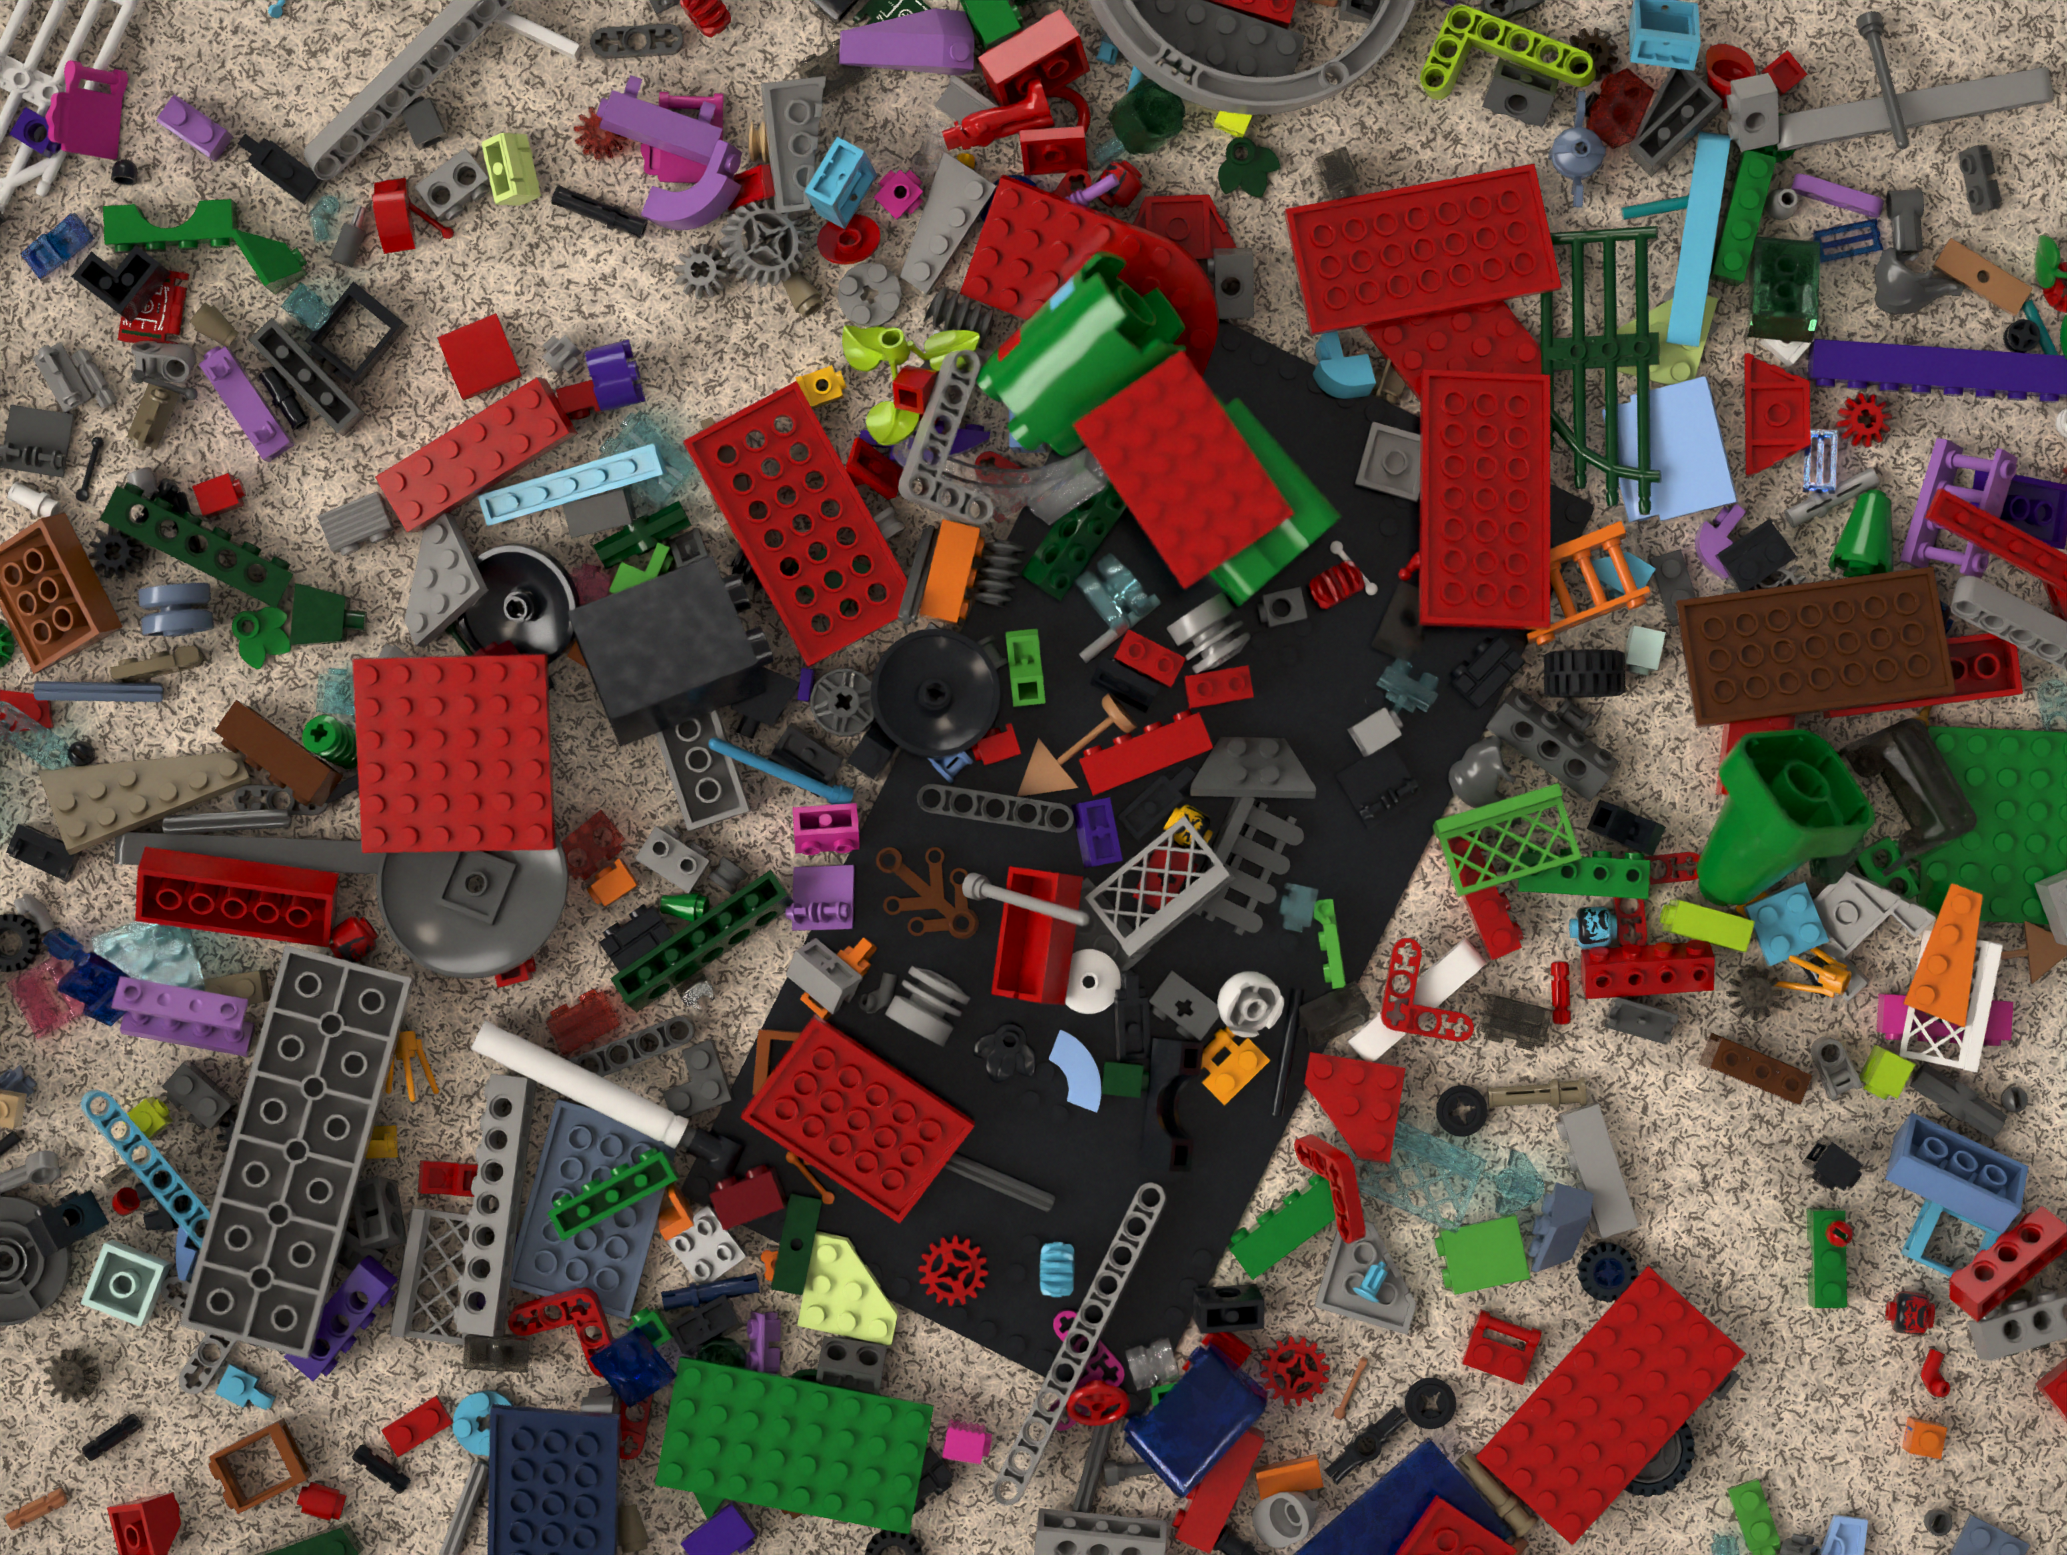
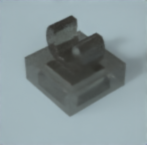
[675,969,715,1010]

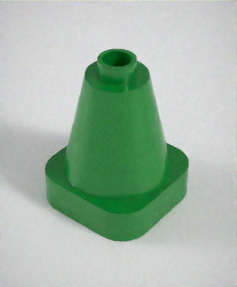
[1696,729,1875,906]

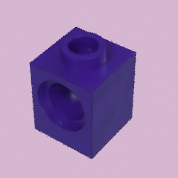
[9,107,61,158]

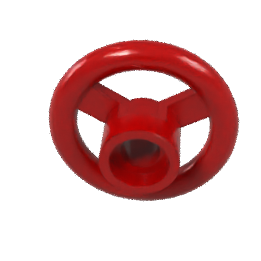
[1065,1380,1130,1426]

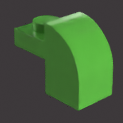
[609,543,674,594]
[1005,629,1046,707]

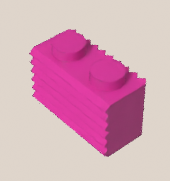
[942,1419,992,1465]

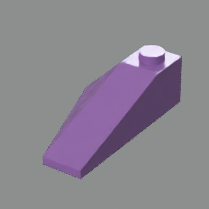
[839,8,974,76]

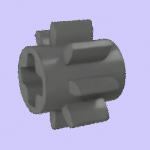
[1780,1533,1821,1555]

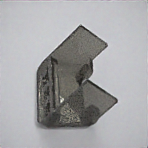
[1837,718,1977,877]

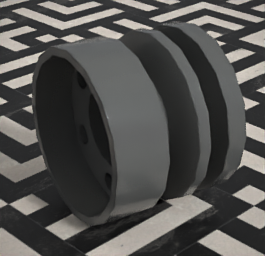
[810,669,875,737]

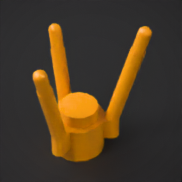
[1772,947,1852,998]
[385,1031,439,1102]

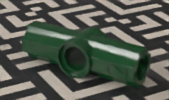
[593,501,692,570]

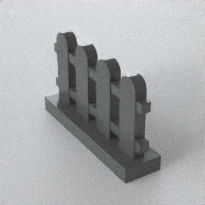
[1193,797,1304,935]

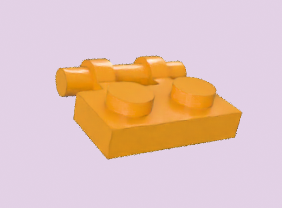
[1201,1027,1271,1106]

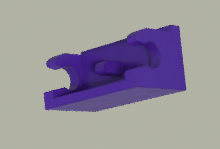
[1071,797,1123,868]

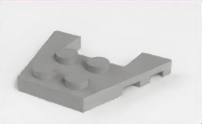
[1813,868,1938,1002]

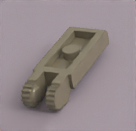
[110,645,205,683]

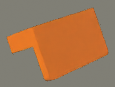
[658,1181,694,1241]
[1253,1454,1324,1500]

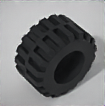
[1544,649,1626,698]

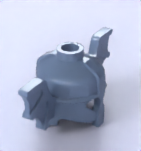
[1548,91,1606,208]

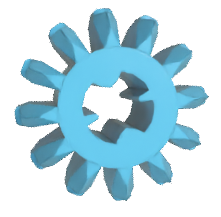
[1040,1242,1075,1297]

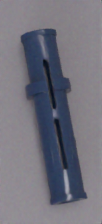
[661,1272,760,1312]

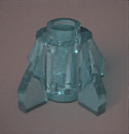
[1483,1149,1544,1215]

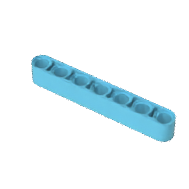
[1666,131,1731,347]
[81,1090,211,1250]

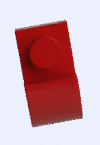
[372,178,416,254]
[892,365,940,425]

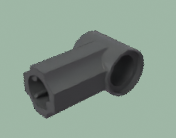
[1886,189,1924,254]

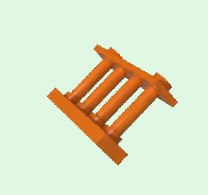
[1527,521,1651,646]

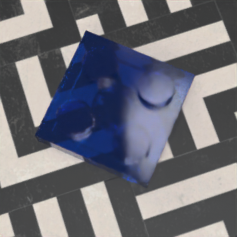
[589,1325,677,1408]

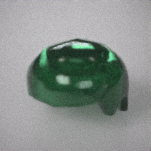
[696,1337,747,1369]

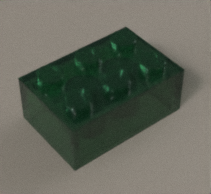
[1747,236,1820,343]

